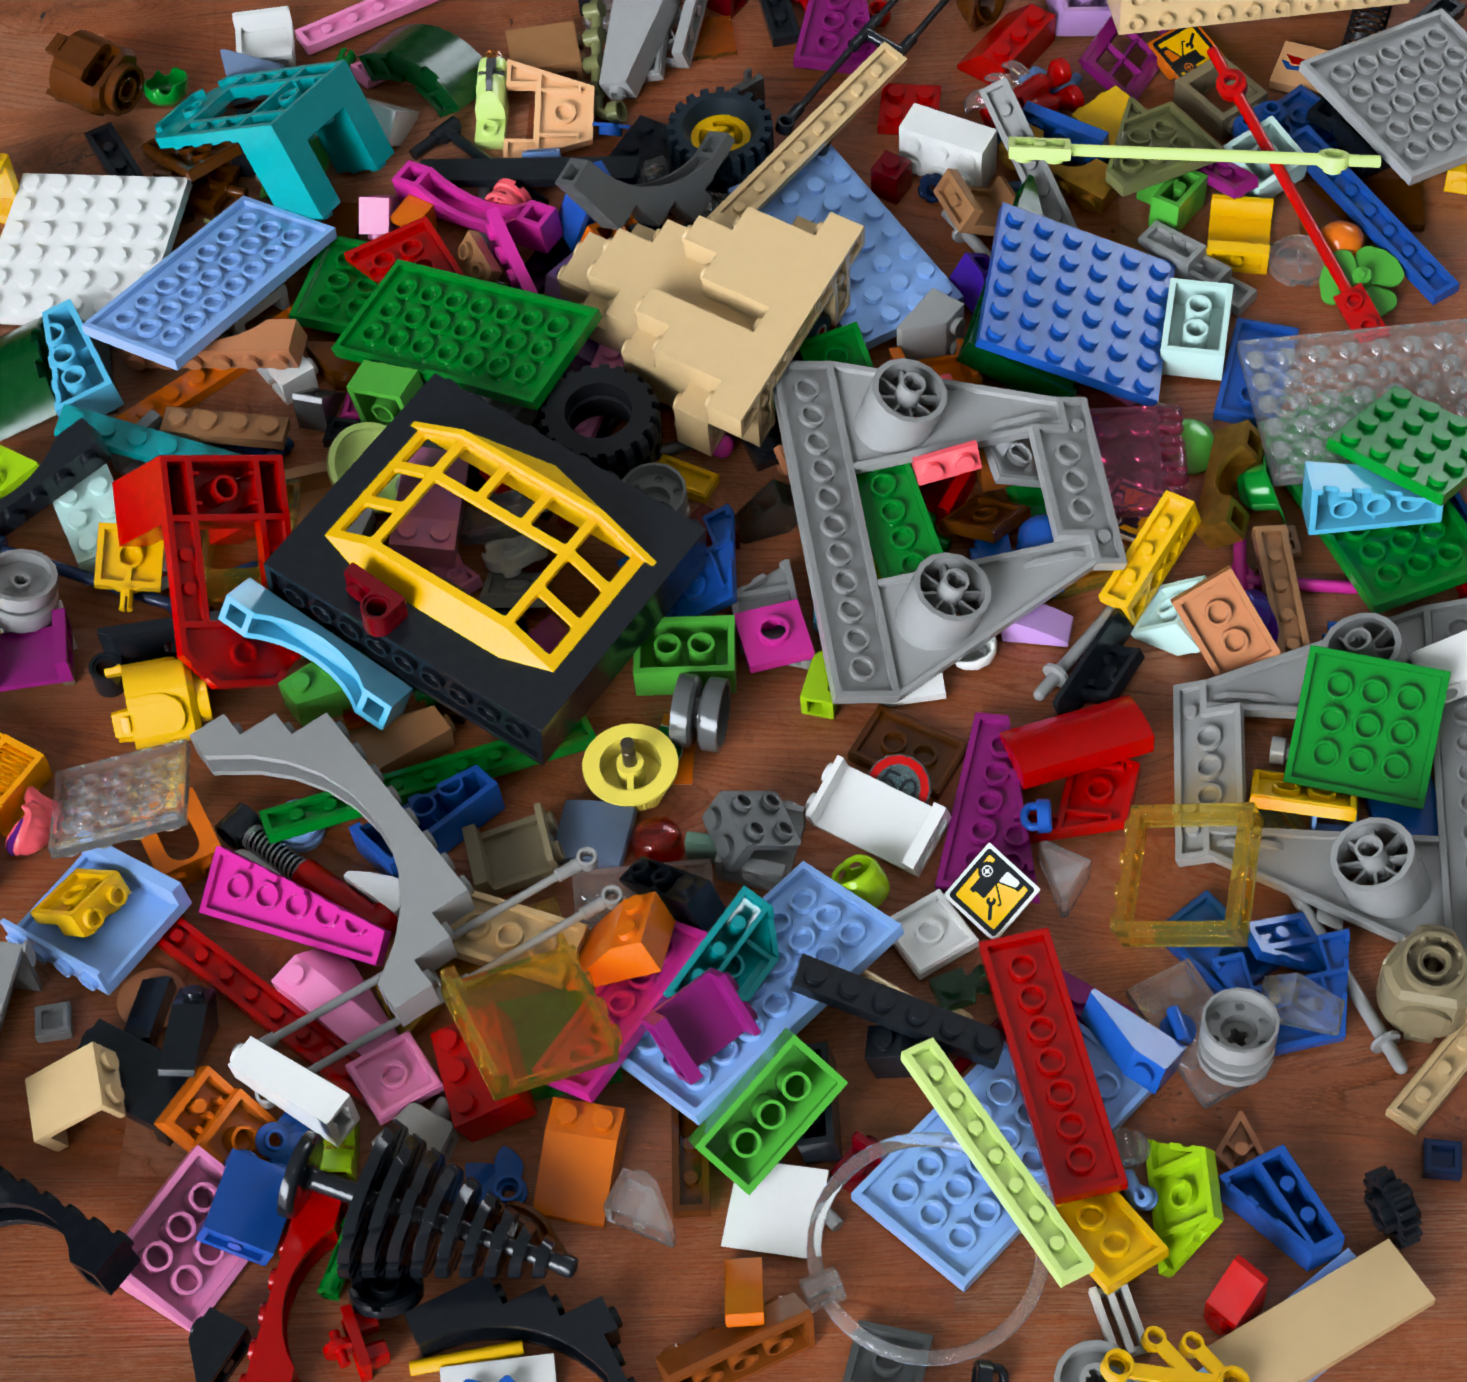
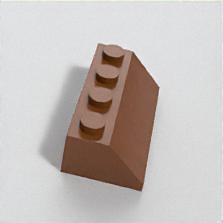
[655,1292,816,1382]

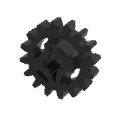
[1363,1165,1423,1249]

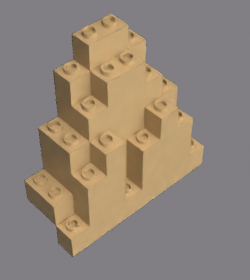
[557,206,865,456]

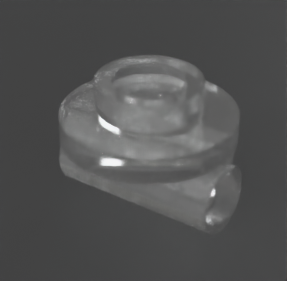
[1114,1128,1150,1168]

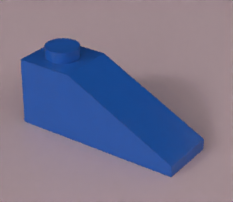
[1080,988,1187,1094]

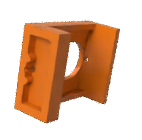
[129,787,222,888]

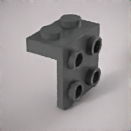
[702,791,801,872]

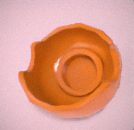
[1320,220,1365,259]

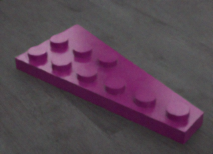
[793,0,876,74]
[935,712,1040,904]

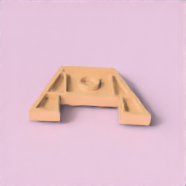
[503,59,595,158]

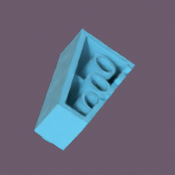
[42,299,125,417]
[1301,461,1444,535]

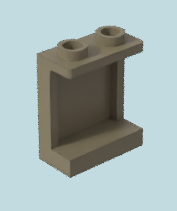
[461,802,565,897]

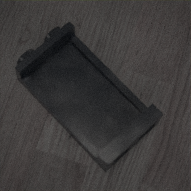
[75,1018,189,1147]

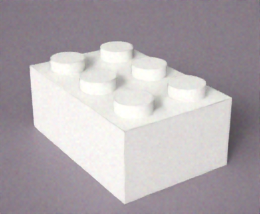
[899,103,997,188]

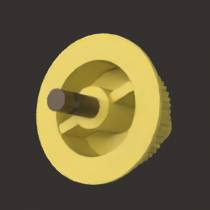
[582,723,679,812]

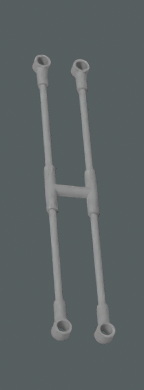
[231,847,623,1109]

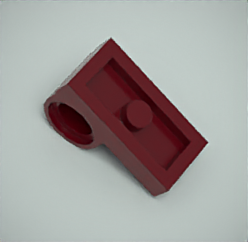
[344,562,408,637]

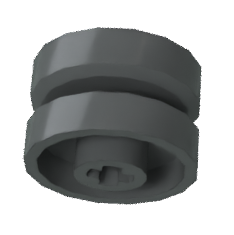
[669,673,731,753]

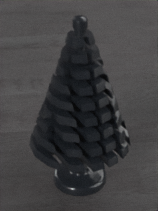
[277,1119,578,1278]

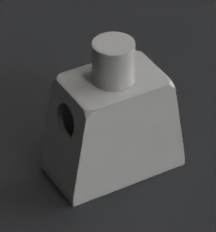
[371,1096,458,1171]

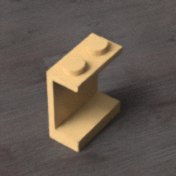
[25,1041,126,1152]

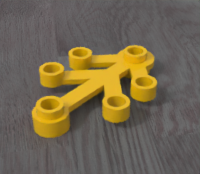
[1100,1326,1250,1382]

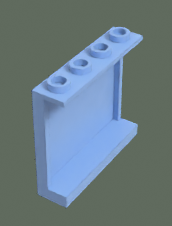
[0,831,192,996]

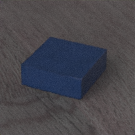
[1422,1138,1462,1181]

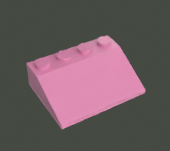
[119,1145,249,1332]

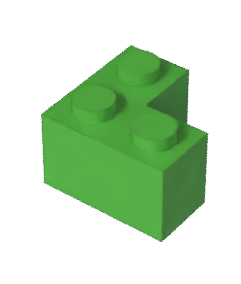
[1136,170,1208,232]

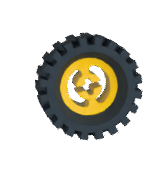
[667,87,774,195]

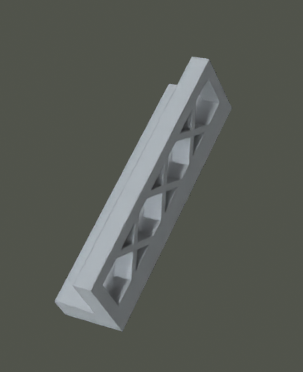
[665,0,708,69]

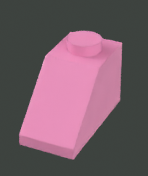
[359,195,400,240]

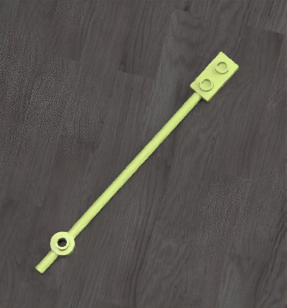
[1008,136,1381,175]

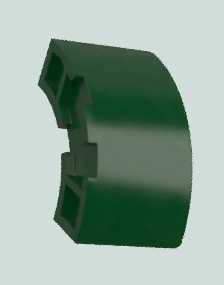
[358,24,482,118]
[0,316,57,441]

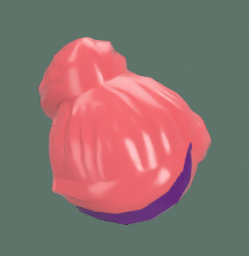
[5,786,67,856]

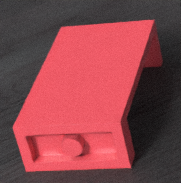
[911,373,982,486]

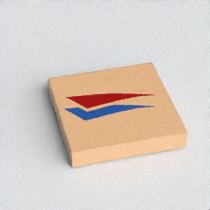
[1269,41,1329,98]

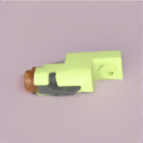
[474,50,509,150]

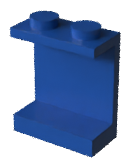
[195,1148,287,1267]

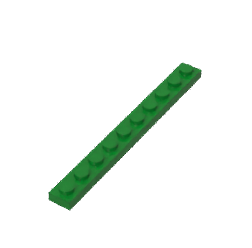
[259,714,596,844]

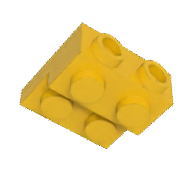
[30,868,132,938]

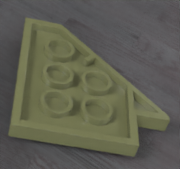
[1105,97,1224,197]

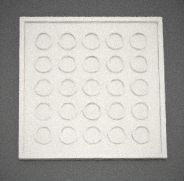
[0,173,192,325]

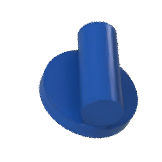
[1159,1005,1197,1046]

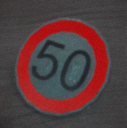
[867,754,932,804]

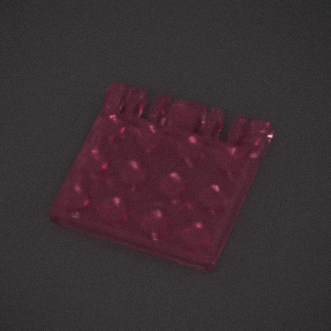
[1089,405,1190,518]

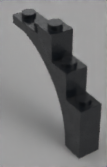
[404,1275,636,1382]

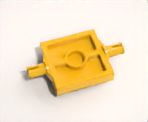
[94,522,164,612]

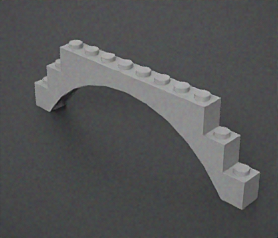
[189,712,475,1027]

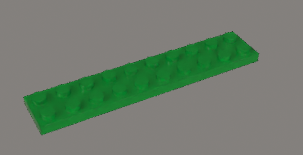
[799,321,943,592]

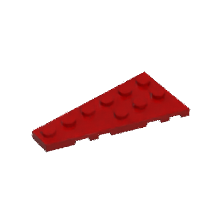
[344,216,465,284]

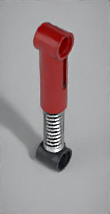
[214,802,398,938]

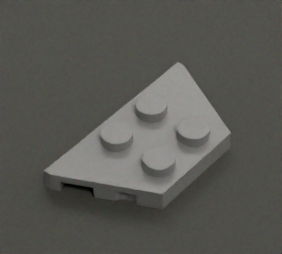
[731,559,811,669]

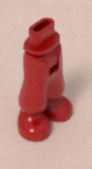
[979,57,1084,129]

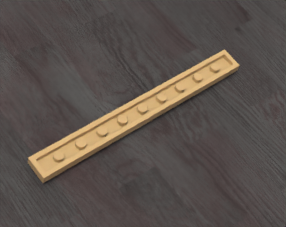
[707,41,908,220]

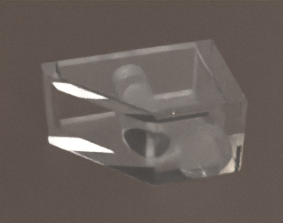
[1261,973,1345,1036]
[604,1167,677,1248]

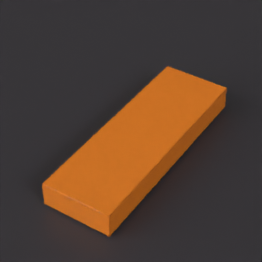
[725,1257,765,1328]

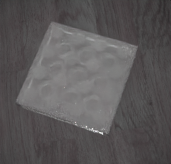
[48,738,191,860]

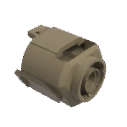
[1376,924,1467,1044]

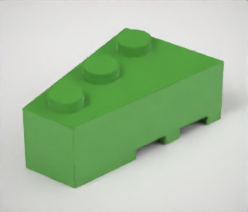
[278,661,400,727]

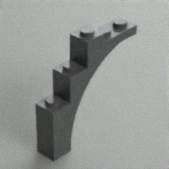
[555,131,735,230]

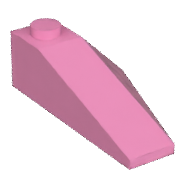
[271,948,398,1056]

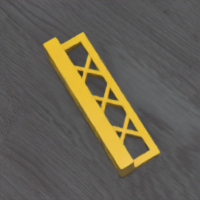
[1098,490,1201,627]

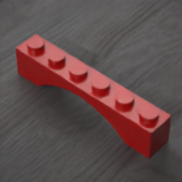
[239,1191,349,1382]

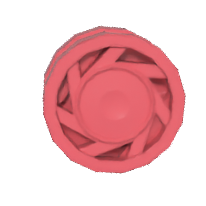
[484,178,532,205]

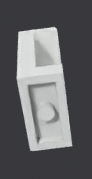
[232,6,296,68]

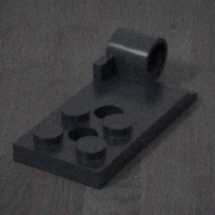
[88,610,221,698]

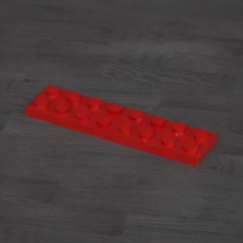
[978,927,1128,1205]

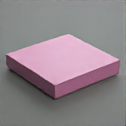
[345,1030,444,1126]

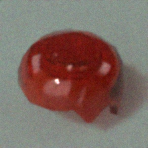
[631,816,685,866]

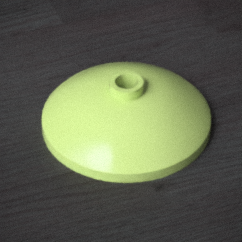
[326,422,401,514]

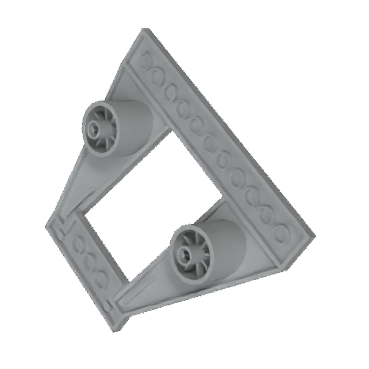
[773,358,1127,704]
[1173,598,1467,963]

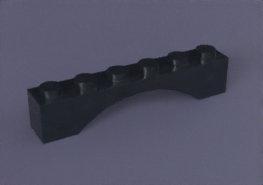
[0,418,113,536]
[0,1166,141,1296]

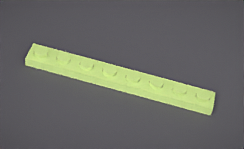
[901,1037,1095,1287]

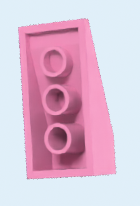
[389,447,469,568]

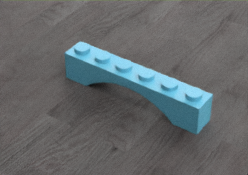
[218,577,413,731]

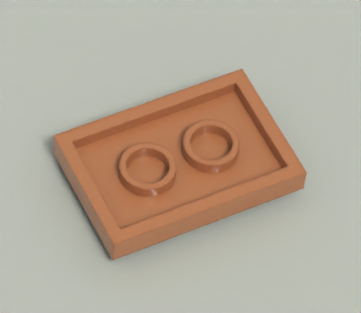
[1170,565,1281,676]

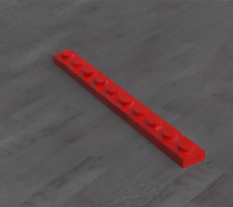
[155,916,420,1125]

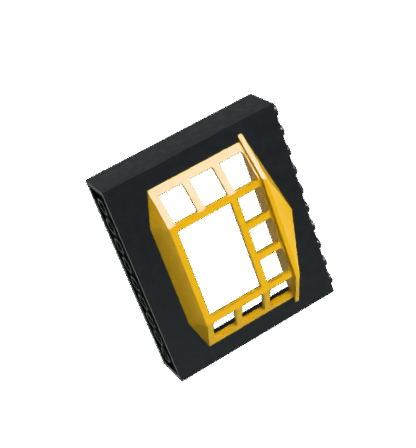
[264,373,707,766]

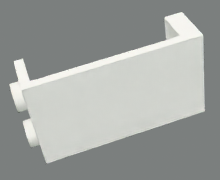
[805,755,952,878]

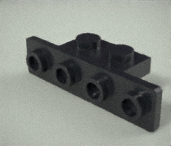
[1052,608,1145,715]

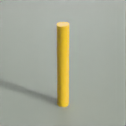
[409,1340,525,1376]

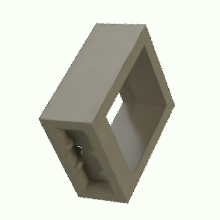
[1173,55,1268,142]

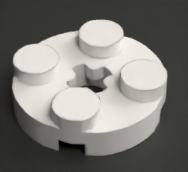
[481,525,548,578]

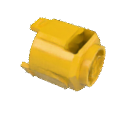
[104,657,213,750]

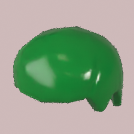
[143,67,188,107]

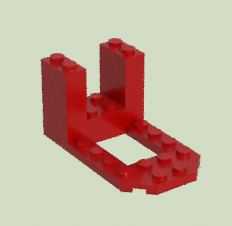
[112,455,302,690]

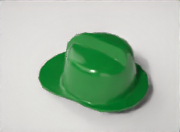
[1237,455,1287,525]

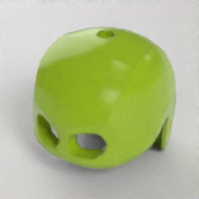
[831,854,890,908]

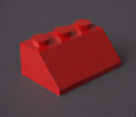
[957,3,1056,86]

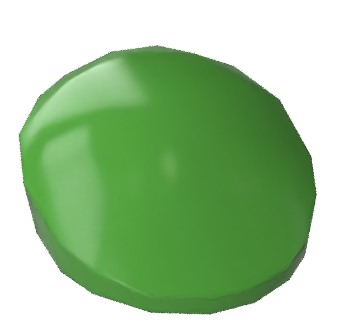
[1165,419,1214,475]

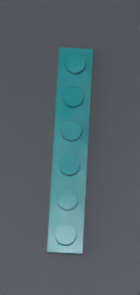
[54,404,242,463]

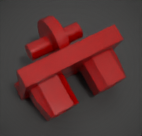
[322,1303,390,1382]

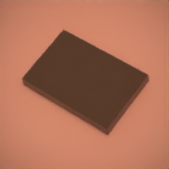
[847,703,968,800]

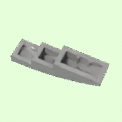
[1138,220,1257,317]

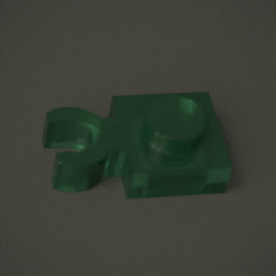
[929,964,991,1011]

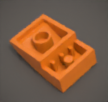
[154,1065,280,1164]

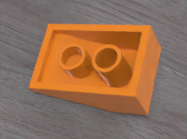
[565,891,676,993]
[533,1097,629,1228]

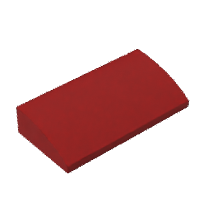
[1000,695,1155,790]

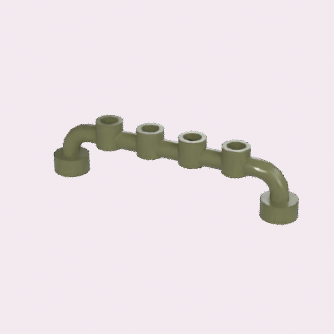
[582,0,628,124]

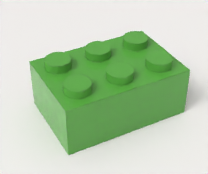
[633,615,737,696]

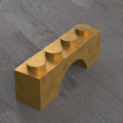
[999,123,1118,214]
[1195,420,1266,550]

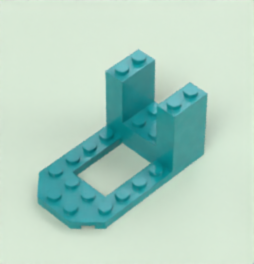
[155,60,395,221]

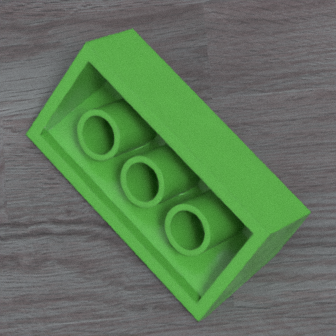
[688,1028,848,1196]

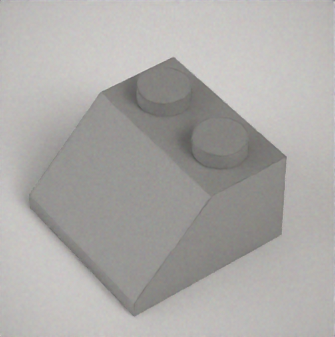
[897,288,966,360]

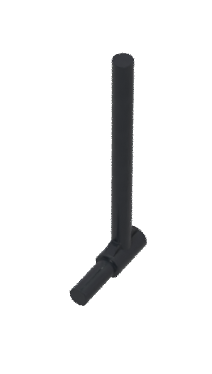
[409,116,549,205]

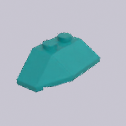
[663,885,779,1002]

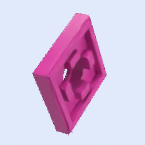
[733,599,815,674]

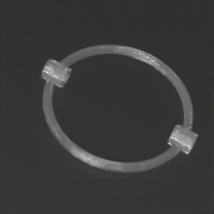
[799,1132,1057,1366]

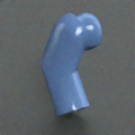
[1123,1169,1159,1211]

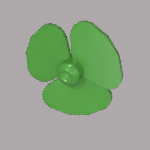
[1319,246,1404,317]

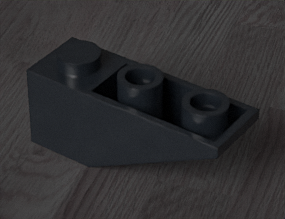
[619,856,726,931]

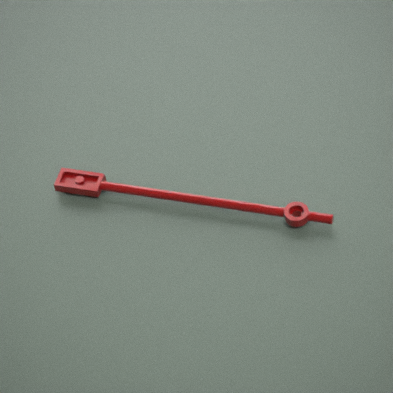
[1207,46,1391,353]

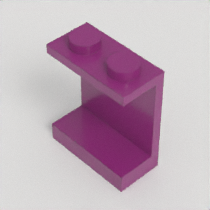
[0,608,74,692]
[641,967,761,1085]

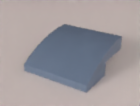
[555,800,638,871]

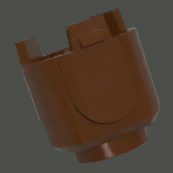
[45,30,145,116]

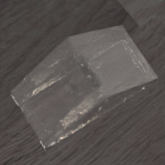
[1039,840,1091,918]

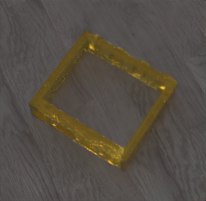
[1110,802,1264,947]

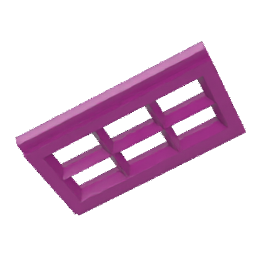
[1078,15,1171,100]

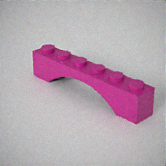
[392,160,564,254]

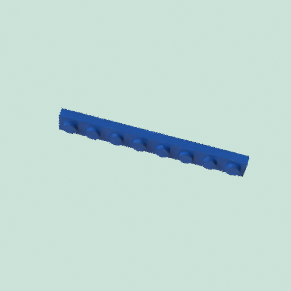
[1289,124,1460,305]

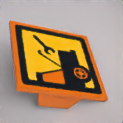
[1147,26,1226,80]

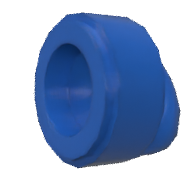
[1020,798,1052,834]

